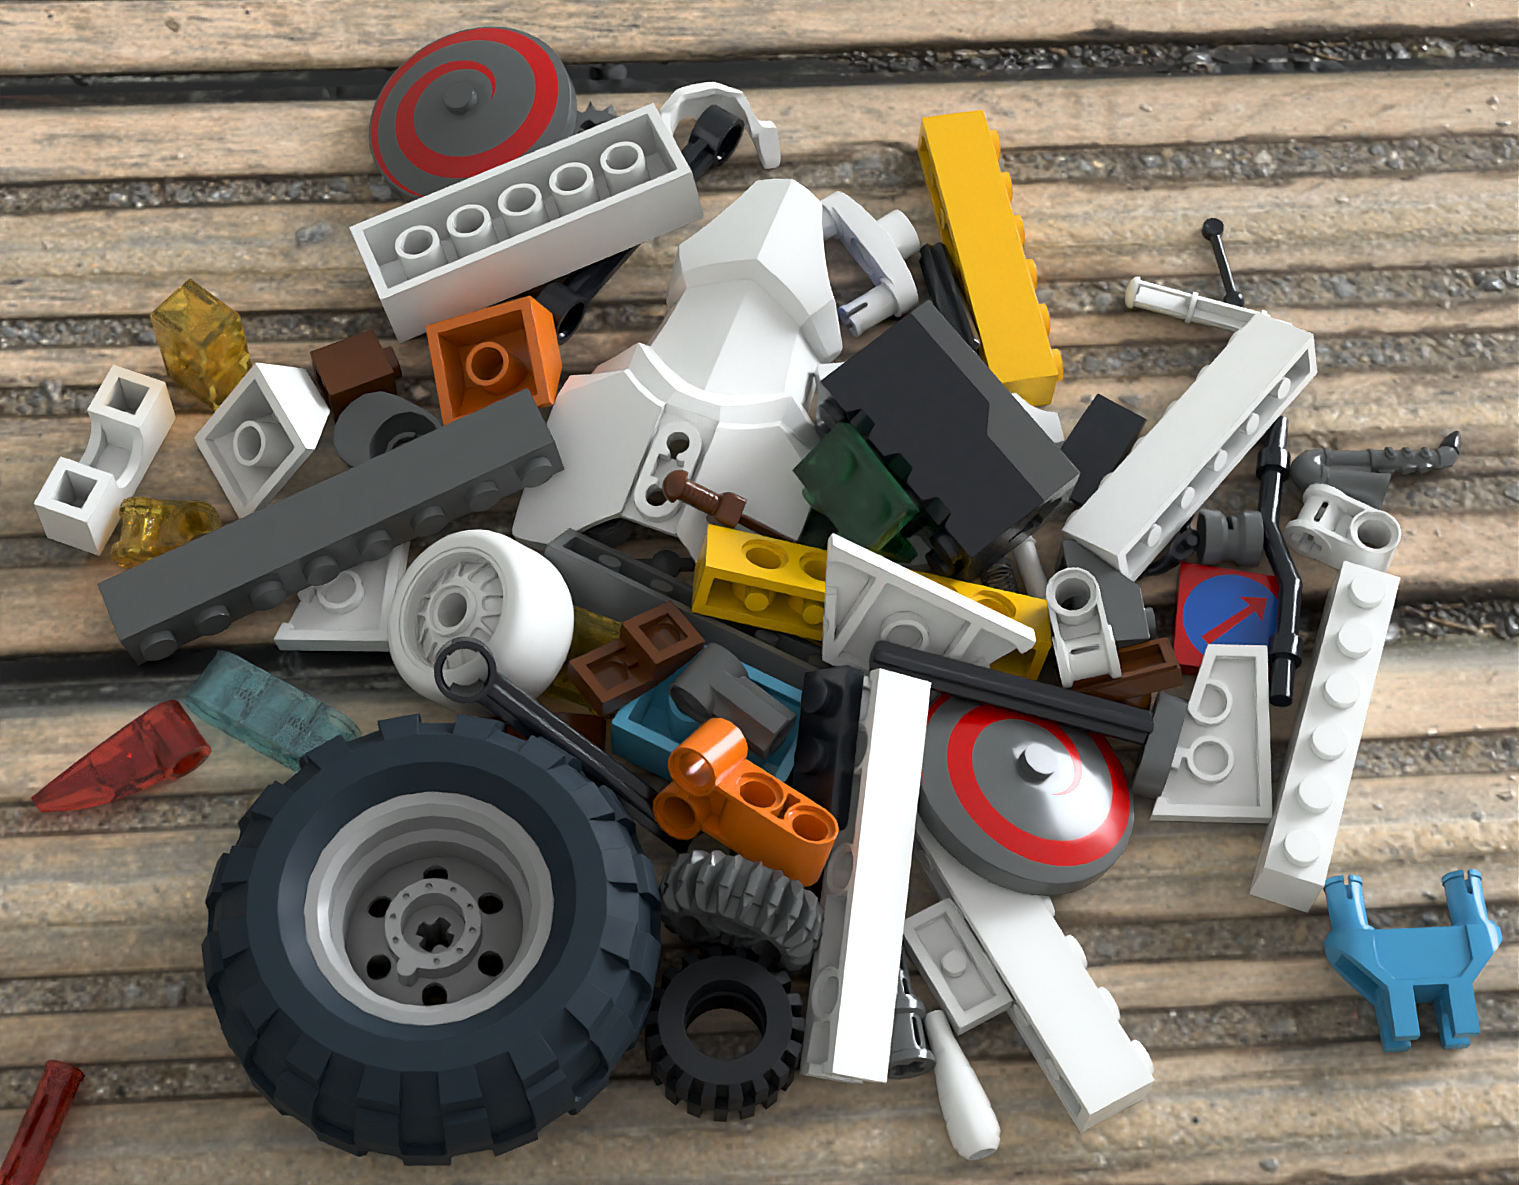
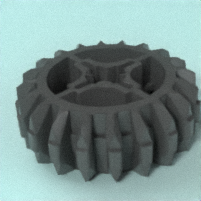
[658,850,825,973]

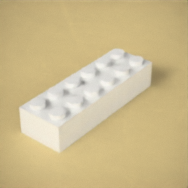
[349,103,704,344]

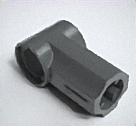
[668,643,797,760]

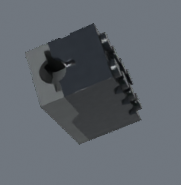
[815,299,1080,583]

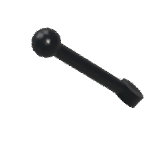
[1201,218,1245,307]

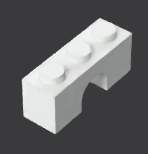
[33,365,176,556]

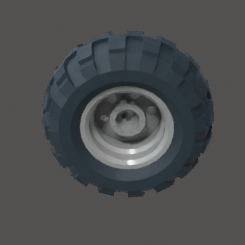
[201,714,661,1166]

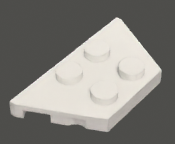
[822,533,1036,703]

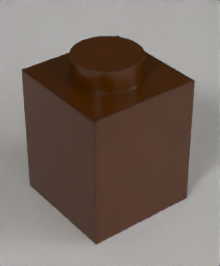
[310,329,403,424]

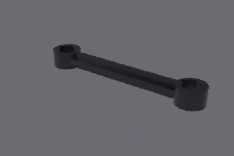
[536,104,744,345]
[434,636,738,857]

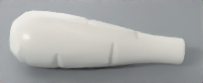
[922,1010,1001,1161]

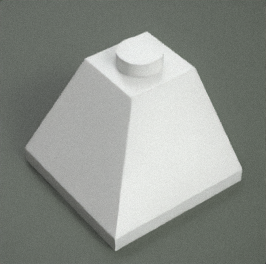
[194,363,330,519]

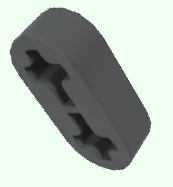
[1130,691,1188,801]

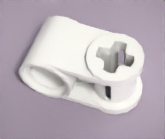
[1283,483,1401,573]
[1046,567,1122,689]

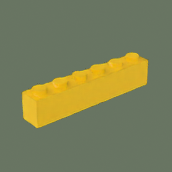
[917,109,1063,407]

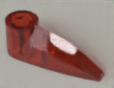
[31,699,211,812]

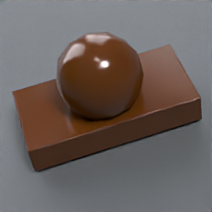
[1054,637,1184,711]

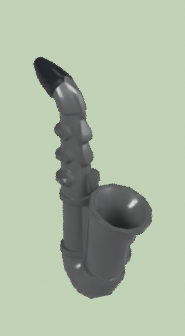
[1290,431,1461,510]

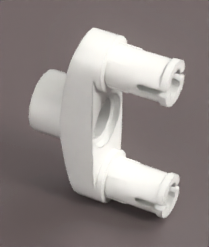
[820,191,921,338]

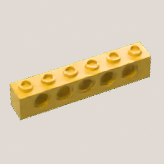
[691,524,1052,681]

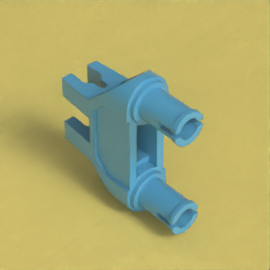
[1323,869,1503,1052]

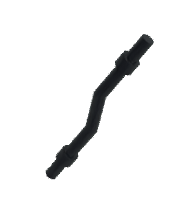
[1256,416,1304,707]

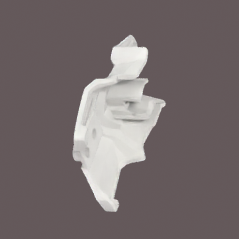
[512,179,843,564]

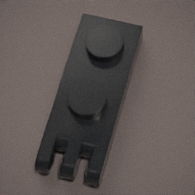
[792,665,864,831]

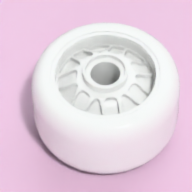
[387,529,574,718]

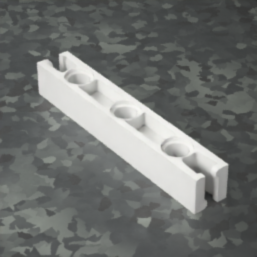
[799,668,931,1084]

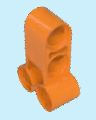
[652,718,839,887]

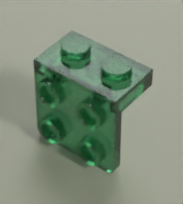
[792,422,920,564]

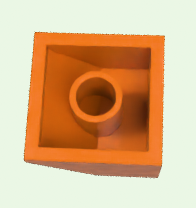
[425,296,562,426]

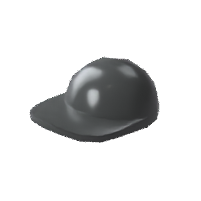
[333,391,442,468]

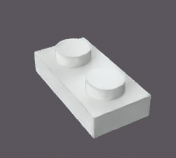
[903,896,1014,1036]

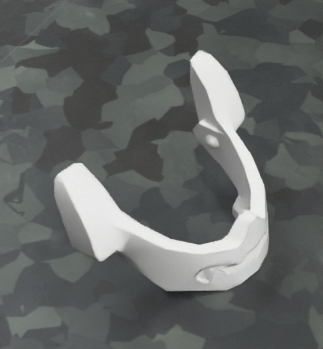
[660,82,781,169]

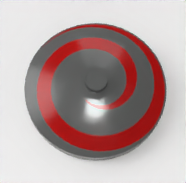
[369,26,577,203]
[917,693,1134,896]

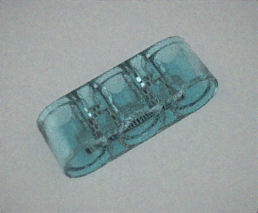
[183,650,362,773]

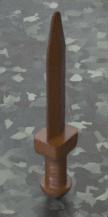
[662,470,807,546]

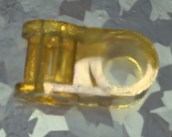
[111,496,223,570]

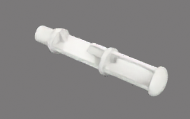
[1125,277,1292,332]

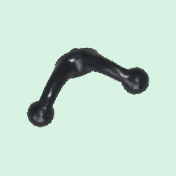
[1135,514,1200,581]

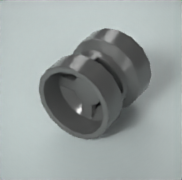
[1196,509,1264,567]

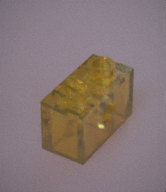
[149,278,252,412]

